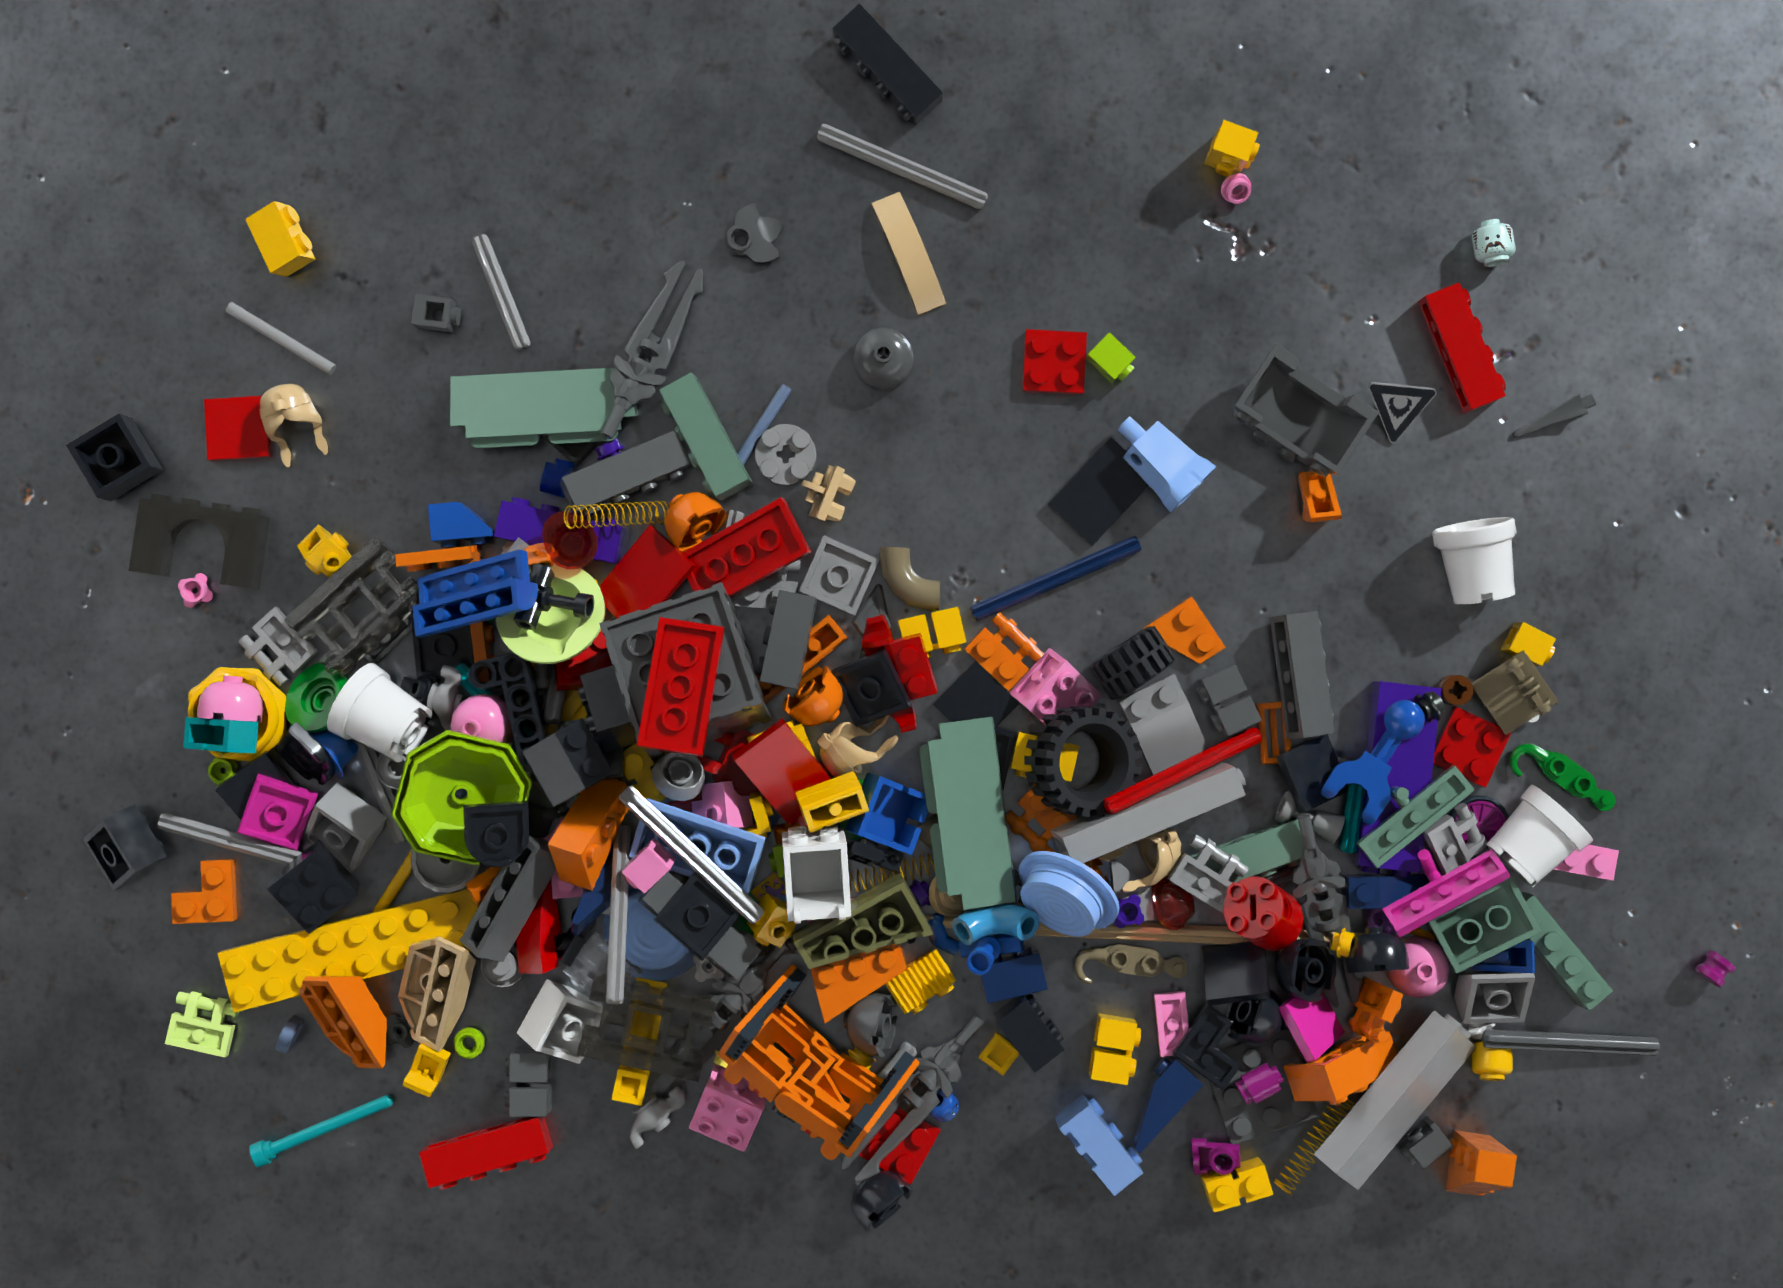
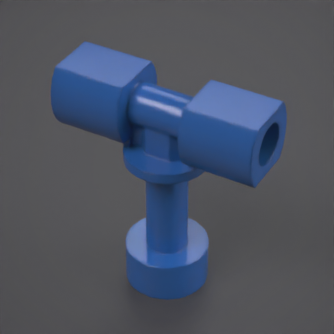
[959,934,1025,975]

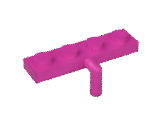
[1382,849,1510,938]

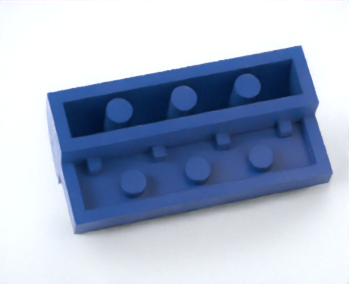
[412,549,538,637]

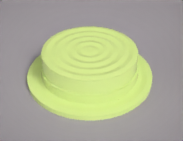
[496,562,605,664]

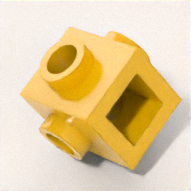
[297,524,353,580]
[747,893,797,948]

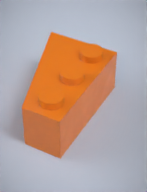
[548,779,629,891]
[810,943,907,1023]
[1283,1031,1397,1105]
[1445,1130,1517,1196]

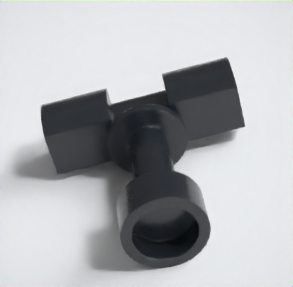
[513,564,594,630]

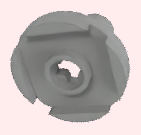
[755,424,817,486]

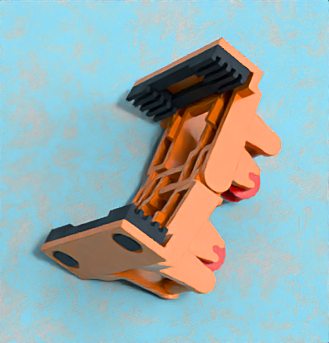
[717,964,920,1160]

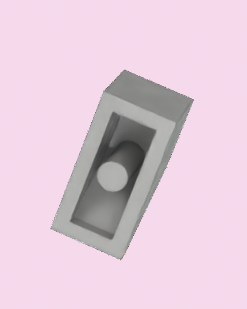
[1108,859,1158,921]

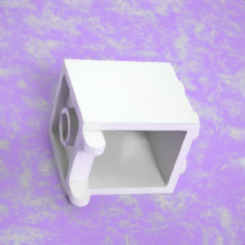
[782,824,851,924]

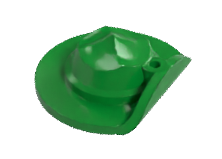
[285,660,348,733]

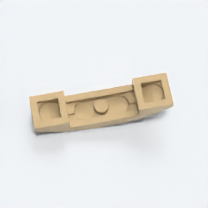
[871,192,946,316]

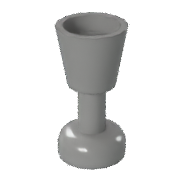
[1275,792,1345,844]

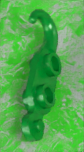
[1509,744,1615,811]

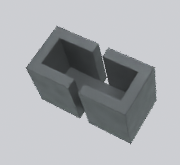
[1197,664,1262,736]
[504,1049,552,1117]

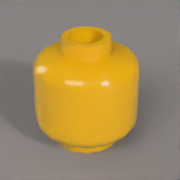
[1471,1041,1513,1081]

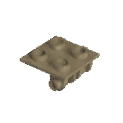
[1472,650,1559,735]

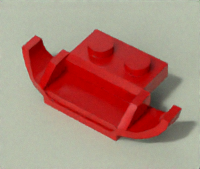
[862,614,938,733]

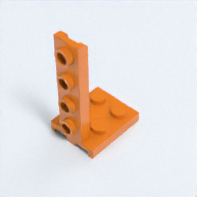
[395,545,495,682]

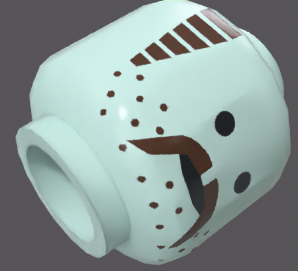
[1472,219,1516,267]

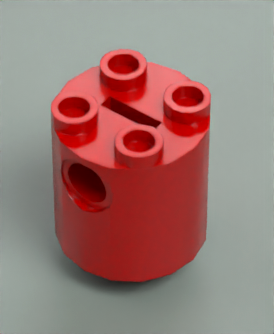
[1223,876,1304,951]

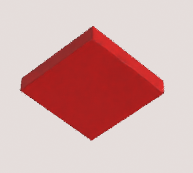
[204,395,271,461]

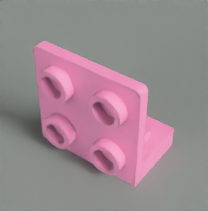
[1009,648,1101,726]
[689,1063,767,1152]

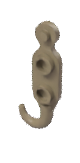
[1074,944,1188,984]

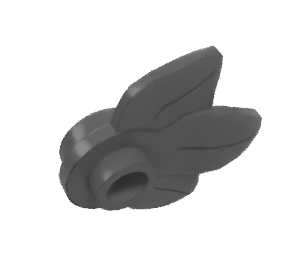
[725,203,783,263]

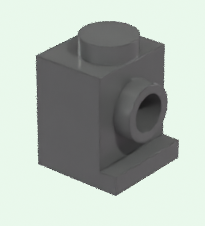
[411,293,461,333]
[1400,1116,1453,1169]

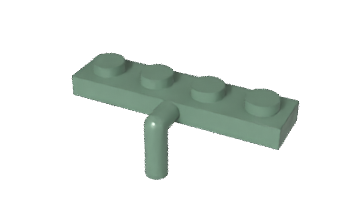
[1356,765,1475,868]

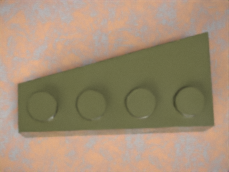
[793,872,933,969]

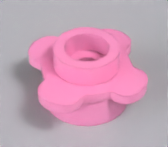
[178,573,213,608]

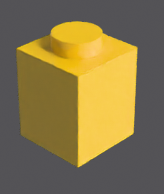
[1501,622,1556,666]

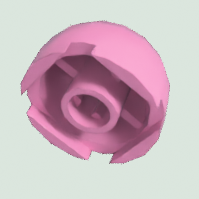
[197,676,263,722]
[450,694,514,744]
[1386,935,1450,998]

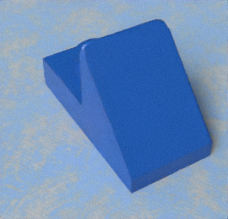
[1472,940,1535,973]

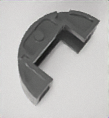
[1234,343,1379,477]

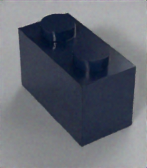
[981,946,1048,1004]

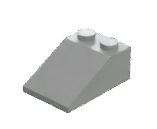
[1115,674,1208,776]

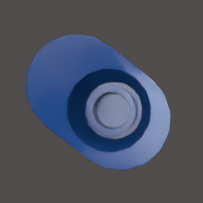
[290,726,358,779]

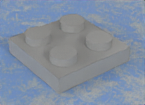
[799,535,880,616]

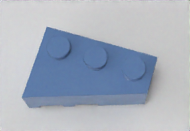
[1054,1094,1143,1196]

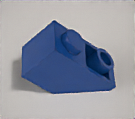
[428,502,496,548]

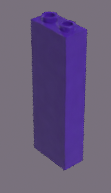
[1353,681,1442,877]

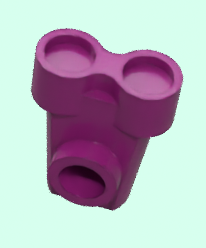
[1192,1138,1241,1175]

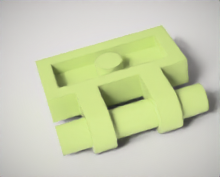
[165,991,239,1058]

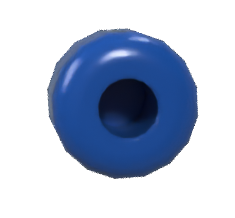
[930,1089,959,1122]

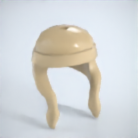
[259,384,328,468]
[817,715,898,777]
[1099,828,1183,893]

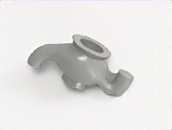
[427,665,465,730]
[630,1086,686,1149]

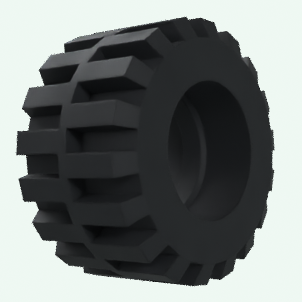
[1090,626,1176,700]

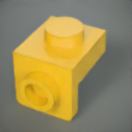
[741,791,774,837]
[402,1044,451,1097]

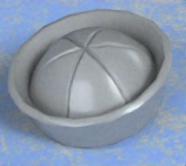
[652,752,705,801]

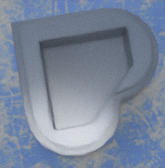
[275,1015,304,1054]

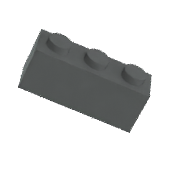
[756,590,817,690]

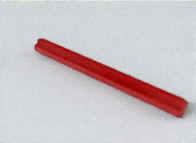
[1103,727,1262,814]

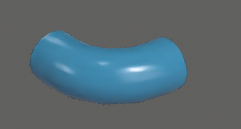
[952,904,1039,945]

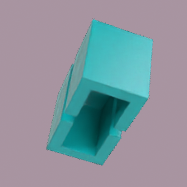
[183,717,258,753]

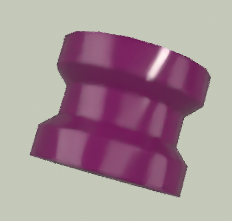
[1694,950,1736,988]

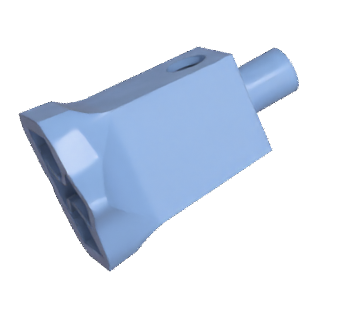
[1117,417,1216,513]

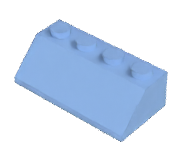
[629,798,766,895]

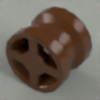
[1437,675,1473,705]

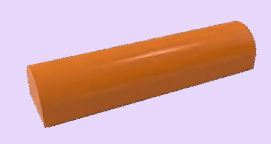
[757,615,848,705]

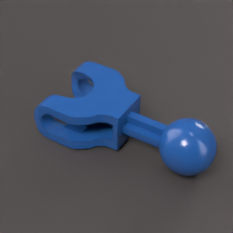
[1321,700,1425,826]

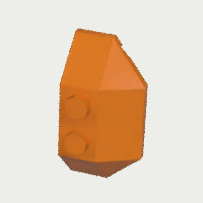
[299,976,387,1069]

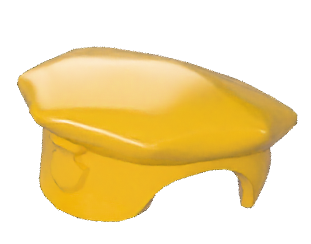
[188,667,287,762]

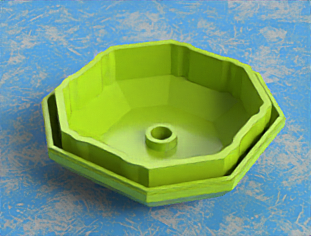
[391,730,532,865]

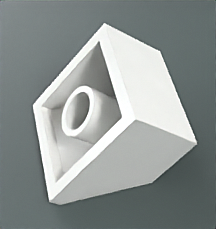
[517,979,610,1064]

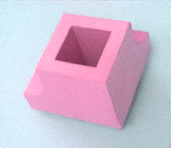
[692,781,753,828]

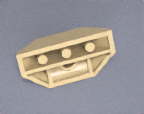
[398,936,476,1052]

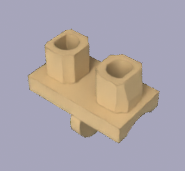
[801,465,856,522]

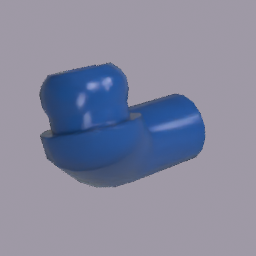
[928,913,960,957]

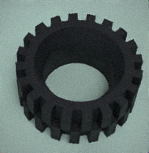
[1024,706,1142,817]

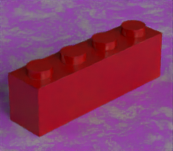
[1418,282,1506,413]
[419,1117,553,1190]

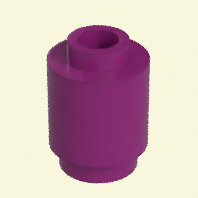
[1235,1062,1284,1105]

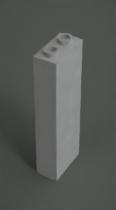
[1050,761,1246,863]
[1314,1011,1476,1190]

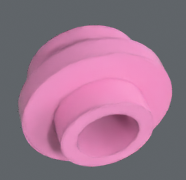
[1221,173,1251,204]

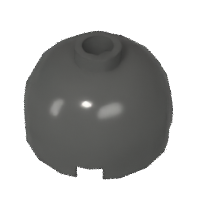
[853,327,914,390]
[843,993,898,1057]

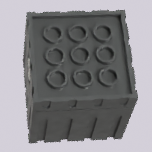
[599,582,772,760]

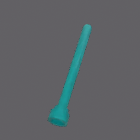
[249,1095,394,1168]

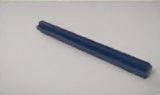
[970,536,1142,621]

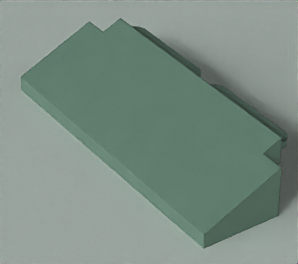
[450,367,638,448]
[920,717,1017,910]

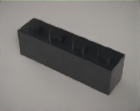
[832,3,943,125]

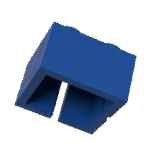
[846,772,928,855]

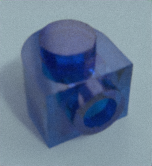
[540,458,574,498]

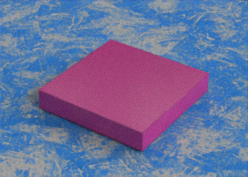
[237,774,318,851]
[1278,994,1345,1063]

